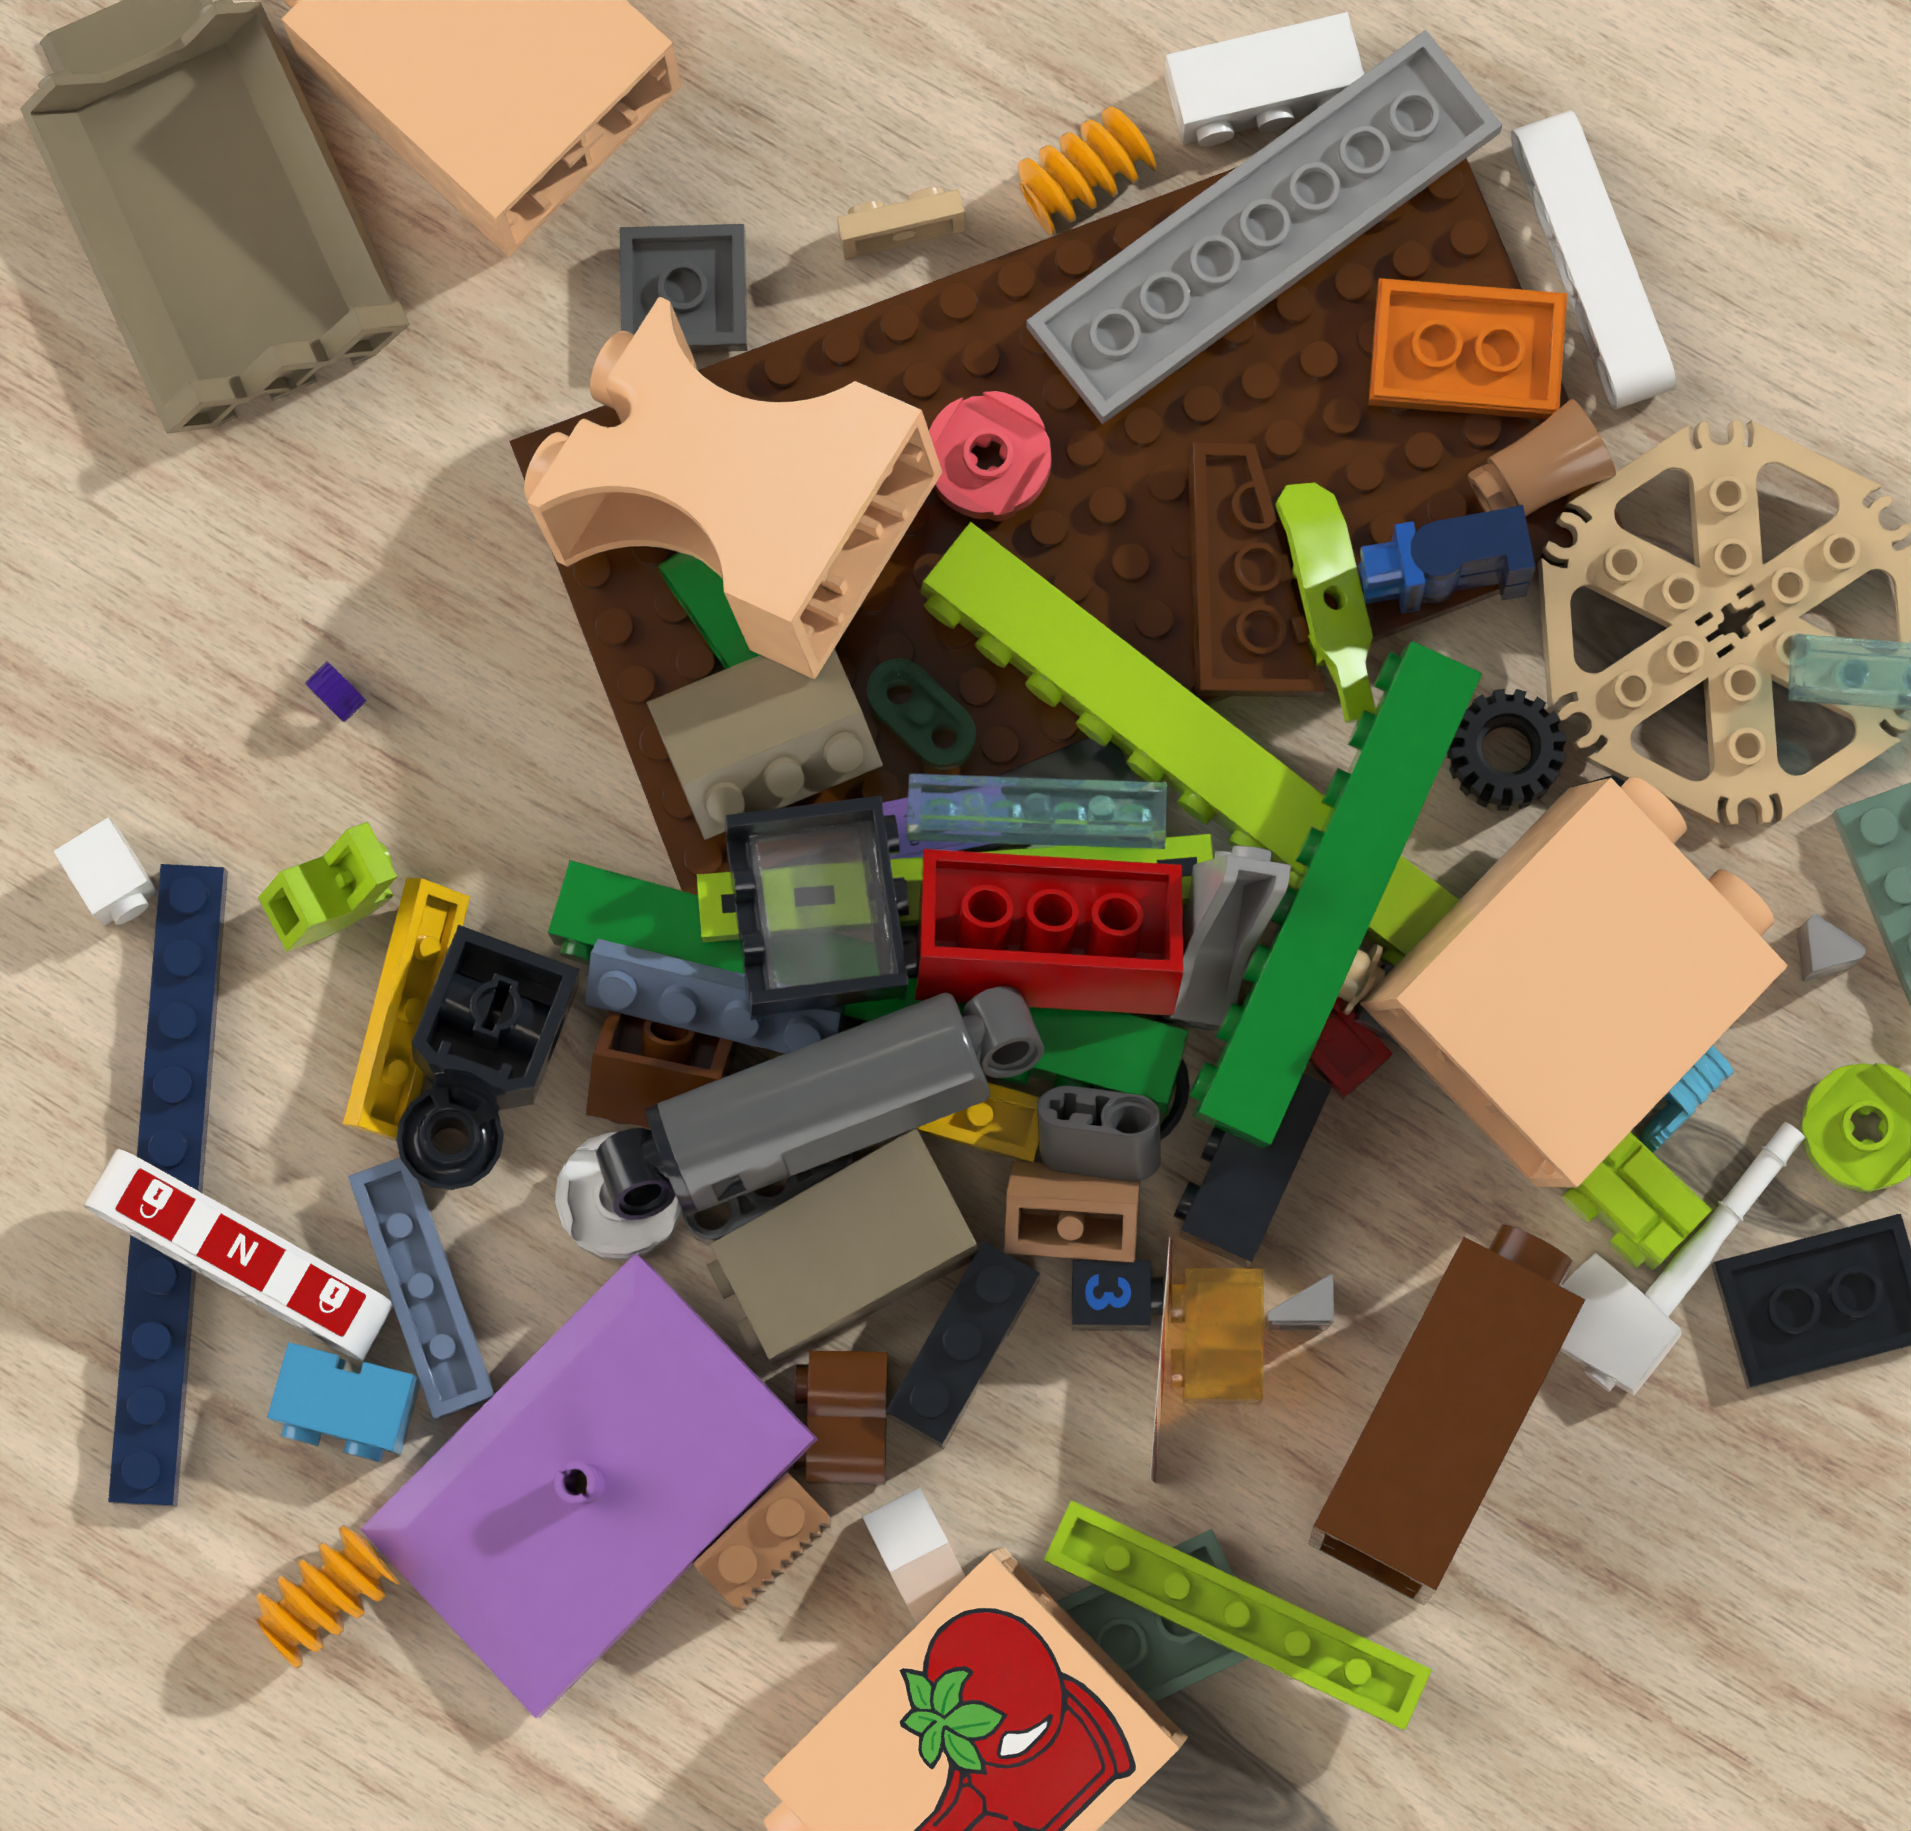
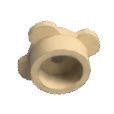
[1337,944,1385,1015]

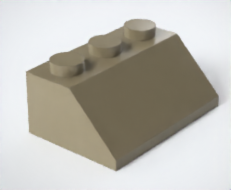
[647,649,883,840]

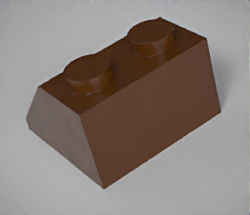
[586,1010,737,1128]

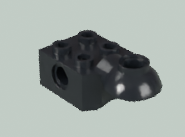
[396,925,580,1190]

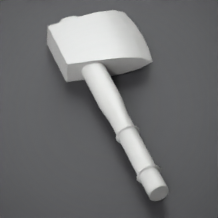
[1560,1122,1805,1396]

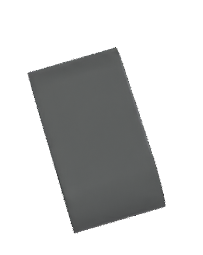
[1037,1086,1161,1182]

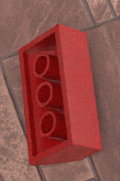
[915,849,1184,1015]

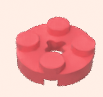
[929,391,1051,522]

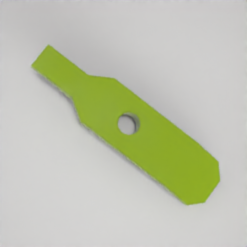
[1275,482,1376,723]

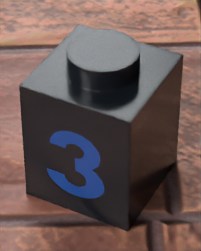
[1072,1259,1163,1331]

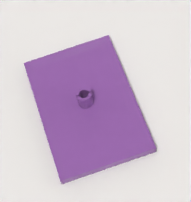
[360,1253,818,1718]

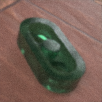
[867,658,976,770]

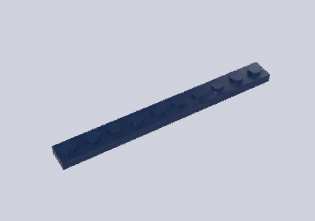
[108,864,228,1507]

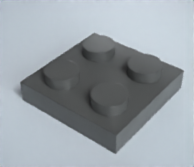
[620,224,748,353]

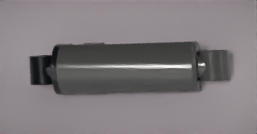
[596,986,1044,1220]

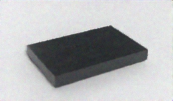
[1711,1213,1911,1389]

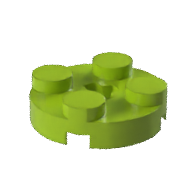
[1799,1063,1911,1194]

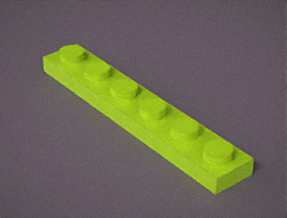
[1043,1500,1432,1731]

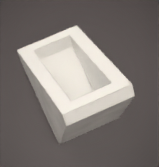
[862,1488,966,1625]

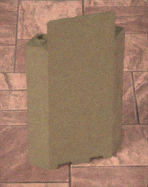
[20,0,410,434]

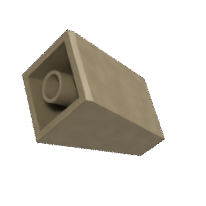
[706,1128,978,1365]

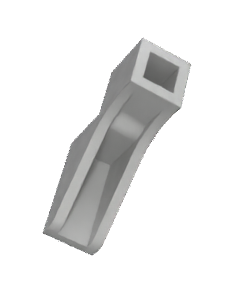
[1155,846,1291,1031]

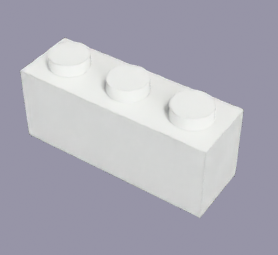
[1165,12,1364,146]

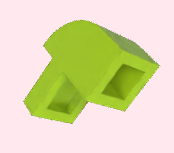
[257,822,397,952]

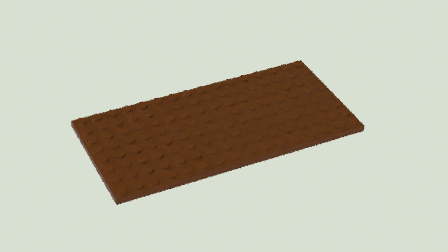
[509,158,1625,895]

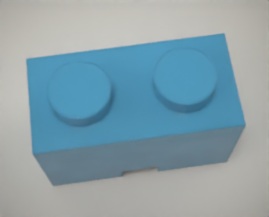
[267,1342,421,1463]

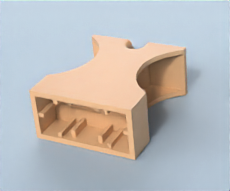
[524,297,942,680]

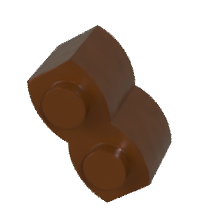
[793,1350,888,1485]

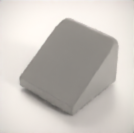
[1265,1274,1334,1330]

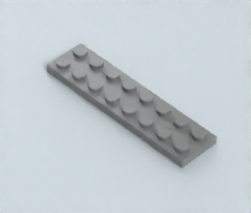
[1027,30,1502,425]

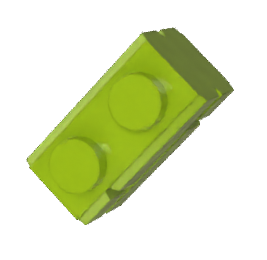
[1561,1132,1712,1271]

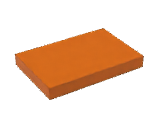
[1368,278,1567,420]

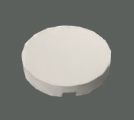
[555,1132,682,1261]

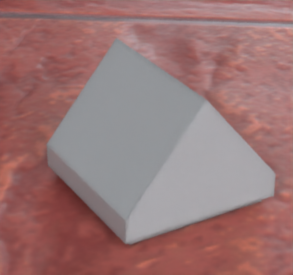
[1797,914,1866,982]

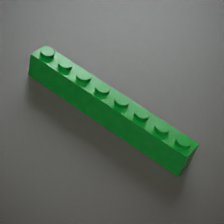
[1189,641,1482,1149]

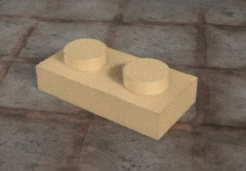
[837,187,965,259]

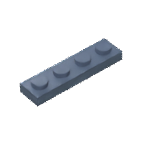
[585,939,846,1054]
[348,1157,495,1420]

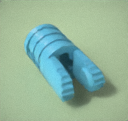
[1639,1045,1734,1153]

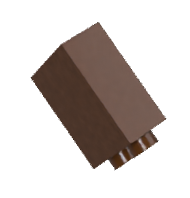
[1308,1224,1586,1606]

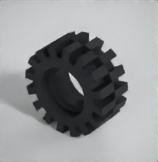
[1447,689,1566,811]

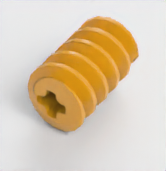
[1018,106,1157,235]
[255,1525,401,1669]

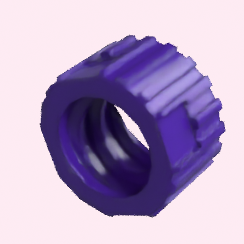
[305,661,366,722]

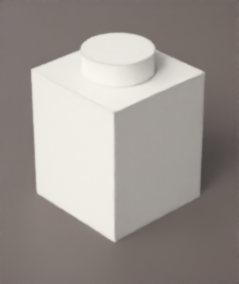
[53,818,158,926]

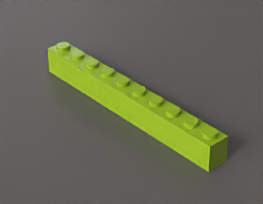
[920,522,1459,966]

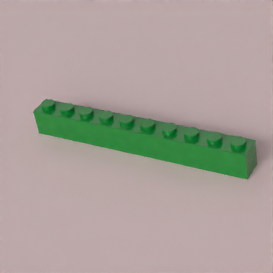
[547,860,1188,1114]

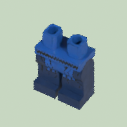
[1358,505,1535,614]

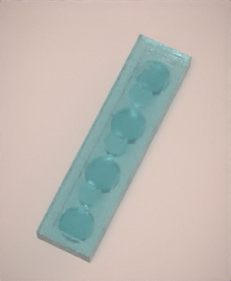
[906,774,1167,849]

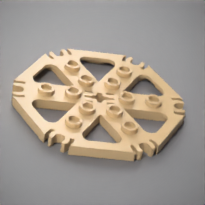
[1537,419,1911,827]

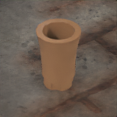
[1467,399,1616,517]

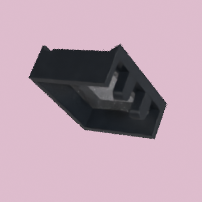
[724,796,918,1021]

